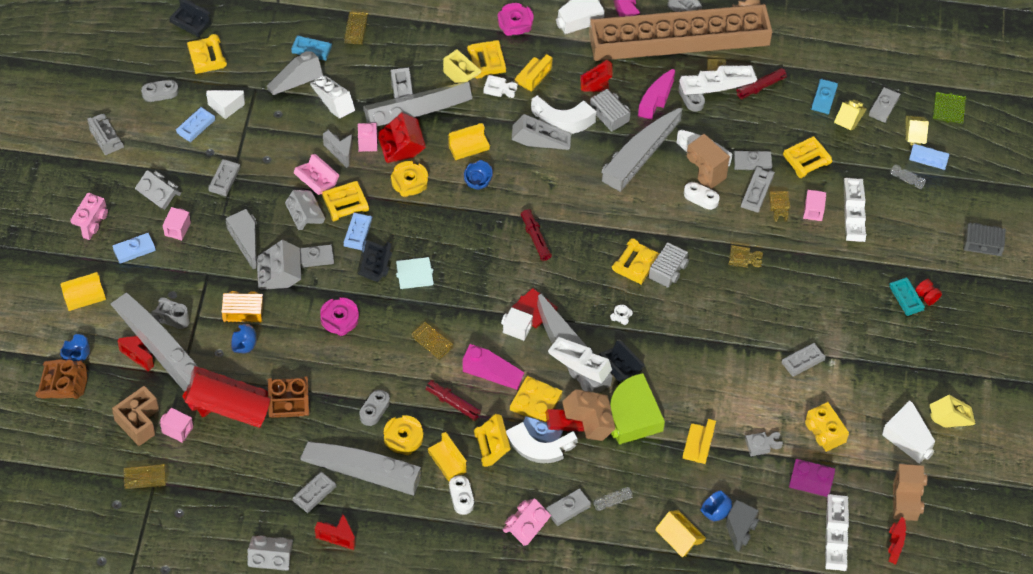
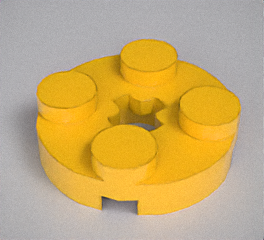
[391,161,428,197]
[384,415,423,455]

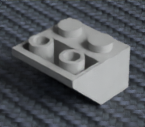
[257,240,301,290]

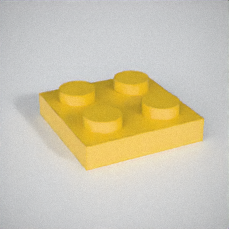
[510,376,563,423]

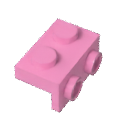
[294,154,339,195]
[71,193,108,240]
[503,499,551,546]

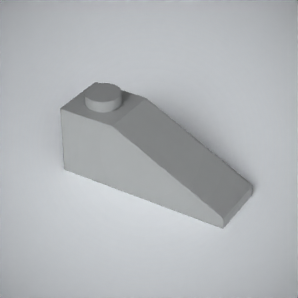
[267,51,323,95]
[512,114,571,150]
[226,209,257,269]

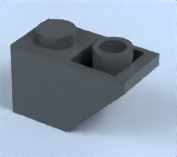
[726,500,760,551]

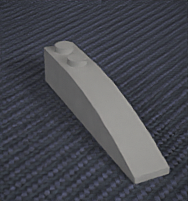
[363,81,472,126]
[602,108,682,192]
[111,292,198,392]
[537,294,612,393]
[300,442,421,496]

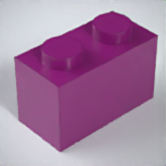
[789,459,835,497]

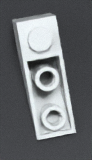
[310,75,355,118]

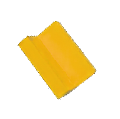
[515,54,552,92]
[449,123,490,160]
[60,272,106,311]
[683,419,716,464]
[428,432,466,482]
[656,510,706,557]

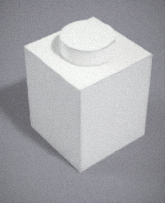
[501,307,533,341]

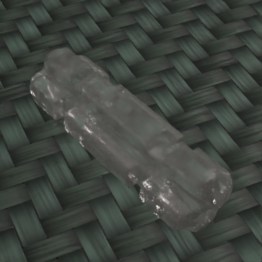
[891,165,926,189]
[594,487,632,511]

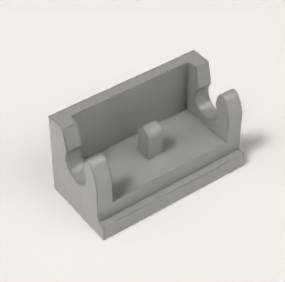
[87,114,124,155]

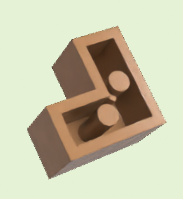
[686,134,730,189]
[112,386,159,446]
[562,389,616,441]
[893,464,927,521]

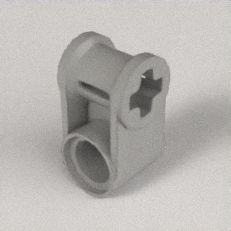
[668,0,702,12]
[151,298,190,329]

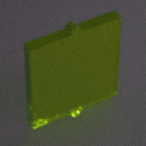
[933,92,966,123]

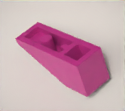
[463,344,524,390]

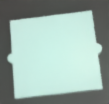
[396,257,433,289]

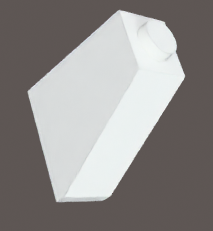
[556,0,604,34]
[882,401,935,464]

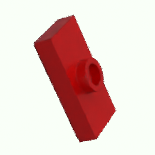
[546,409,585,432]

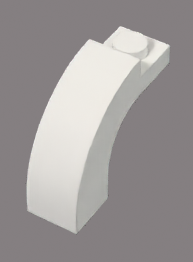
[531,96,596,134]
[506,422,578,463]

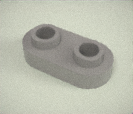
[141,80,178,102]
[679,84,705,111]
[359,390,390,426]

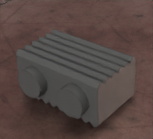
[964,223,1006,256]

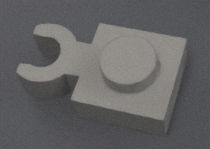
[745,432,783,456]

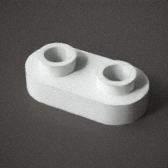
[684,182,719,209]
[449,475,474,515]

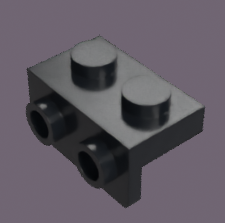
[169,0,211,37]
[357,240,392,282]
[598,340,645,383]

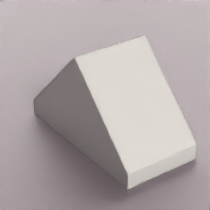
[207,91,245,119]

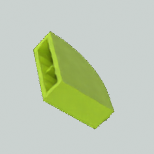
[610,373,665,444]

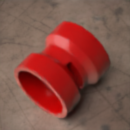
[915,279,942,306]

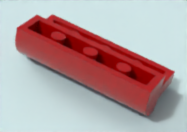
[185,366,270,428]

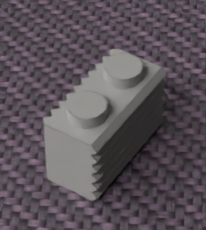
[590,89,630,132]
[649,242,689,288]

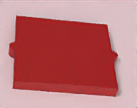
[512,288,558,328]

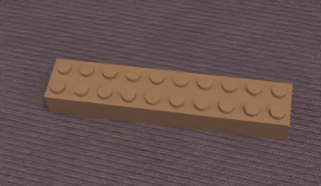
[589,5,772,61]

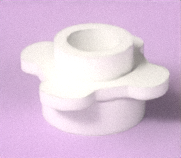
[610,305,633,325]

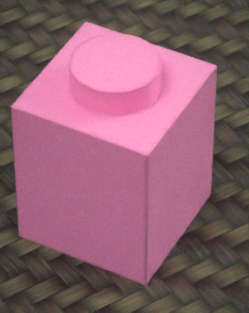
[358,123,377,152]
[803,190,826,221]
[163,207,191,240]
[160,408,193,443]

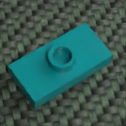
[889,277,925,316]

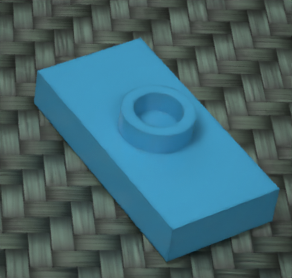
[292,36,332,61]
[811,79,838,114]

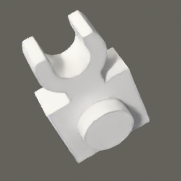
[484,75,517,98]

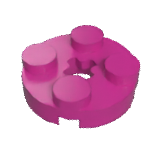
[498,3,533,36]
[320,298,359,336]

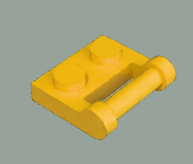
[187,34,227,74]
[467,40,506,79]
[783,136,832,178]
[322,181,369,222]
[612,239,660,285]
[474,414,511,467]

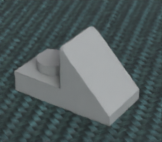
[391,68,413,99]
[323,130,352,168]

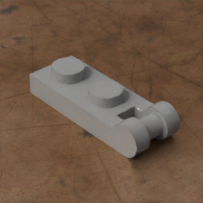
[741,166,775,213]

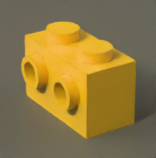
[805,402,849,452]

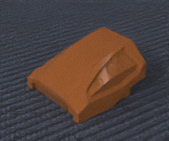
[35,359,88,399]
[268,377,309,418]

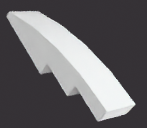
[679,66,757,95]
[844,178,866,242]
[825,494,849,571]

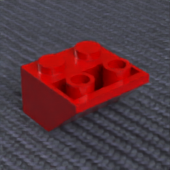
[377,113,426,163]

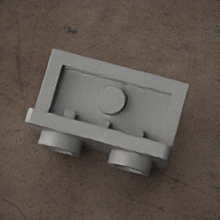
[135,170,181,210]
[285,190,325,230]
[248,536,293,570]

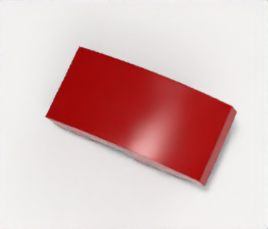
[888,517,906,565]

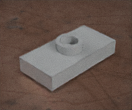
[869,87,900,123]
[734,151,772,170]
[208,159,240,196]
[299,245,334,268]
[782,343,825,377]
[293,472,336,513]
[546,489,591,526]

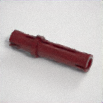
[736,68,787,99]
[520,209,552,261]
[425,380,481,421]

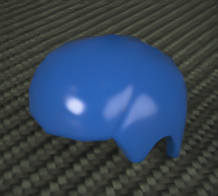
[464,160,493,190]
[231,324,257,353]
[60,334,90,362]
[701,490,732,521]

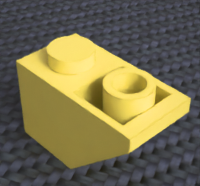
[834,100,867,130]

